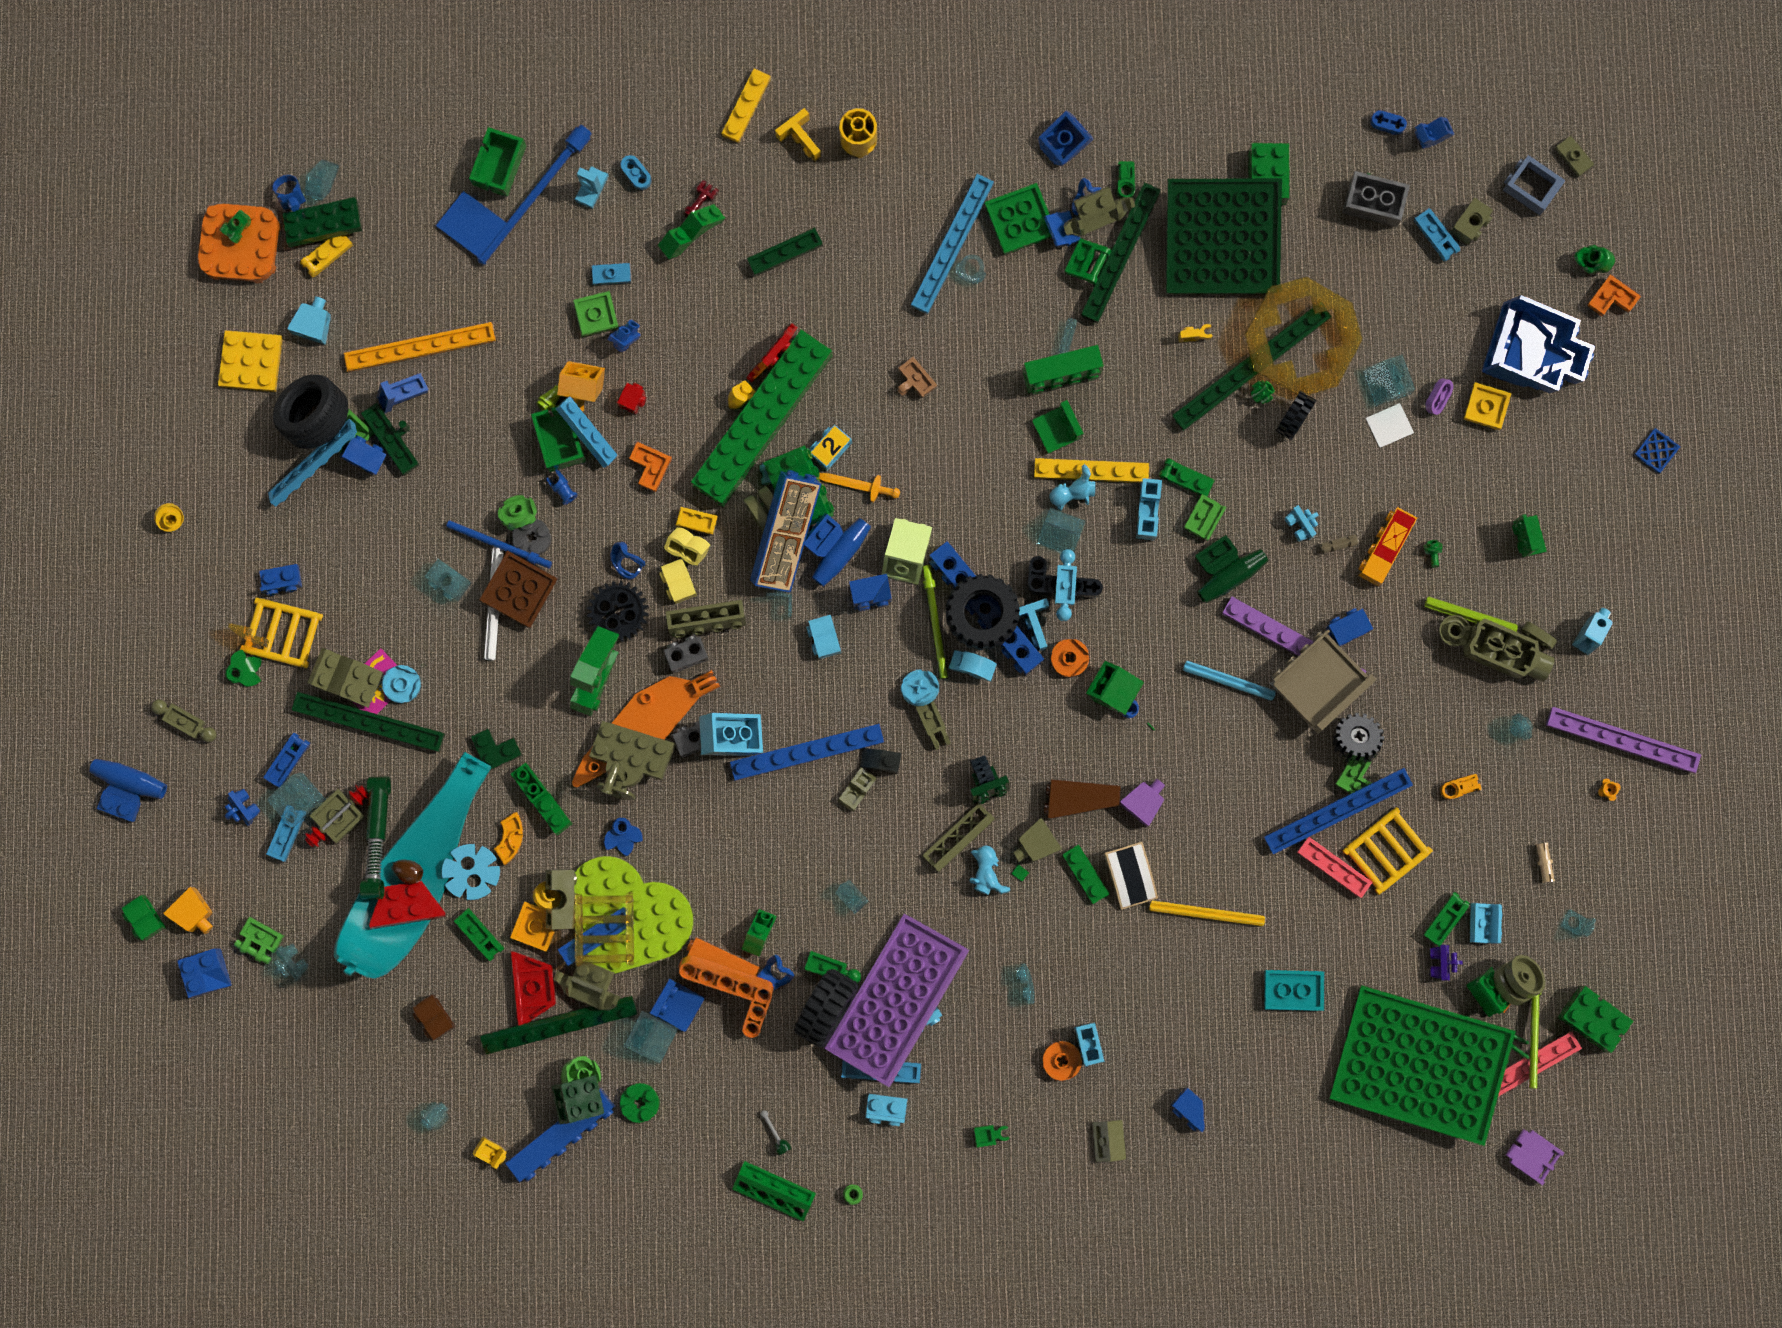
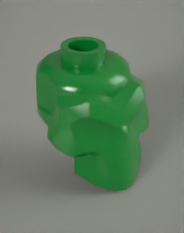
[1574,245,1615,274]

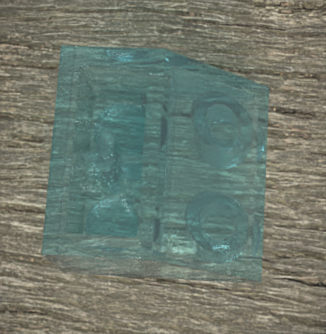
[1363,355,1415,407]
[624,1011,678,1064]

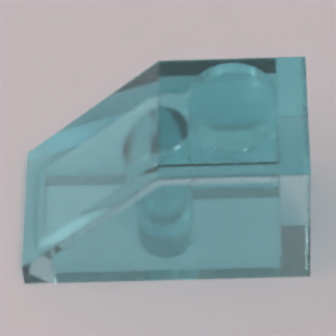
[305,159,339,200]

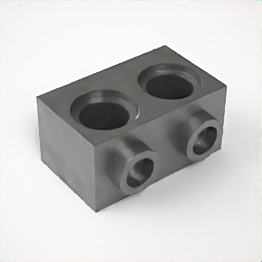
[664,635,709,674]

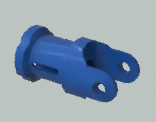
[546,469,578,505]

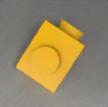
[472,1137,506,1169]

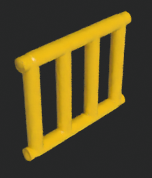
[240,597,323,668]
[1342,807,1433,895]

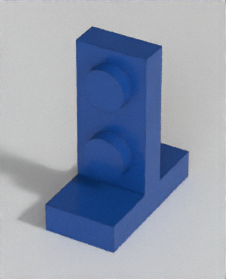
[377,373,429,413]

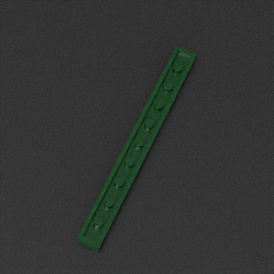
[1172,302,1332,431]

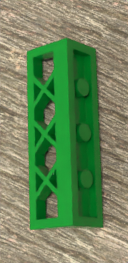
[732,1161,816,1222]

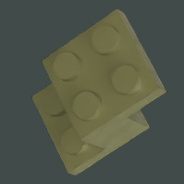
[307,648,383,708]

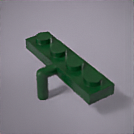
[361,403,420,475]

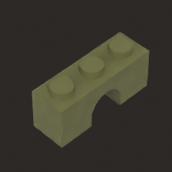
[546,869,577,929]

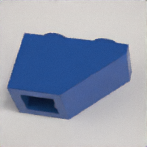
[1171,1087,1205,1132]

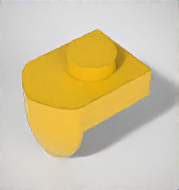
[728,380,756,409]

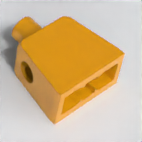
[163,887,213,935]

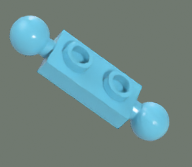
[1055,549,1077,621]

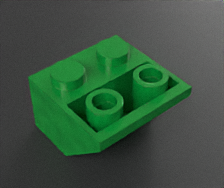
[1086,661,1144,715]

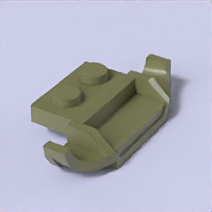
[1063,186,1136,235]
[553,959,620,1011]

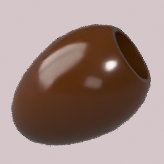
[391,860,423,884]

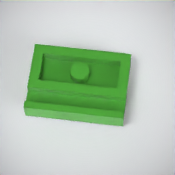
[1184,494,1226,541]

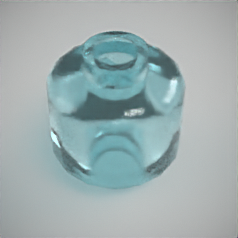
[419,1102,449,1131]

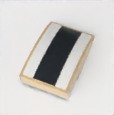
[1104,842,1158,910]

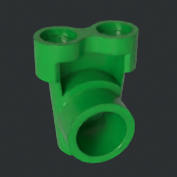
[220,210,251,244]

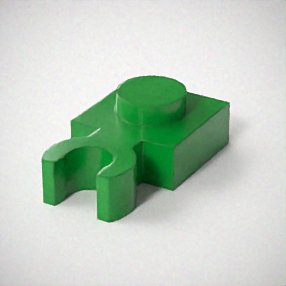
[974,1125,1009,1148]

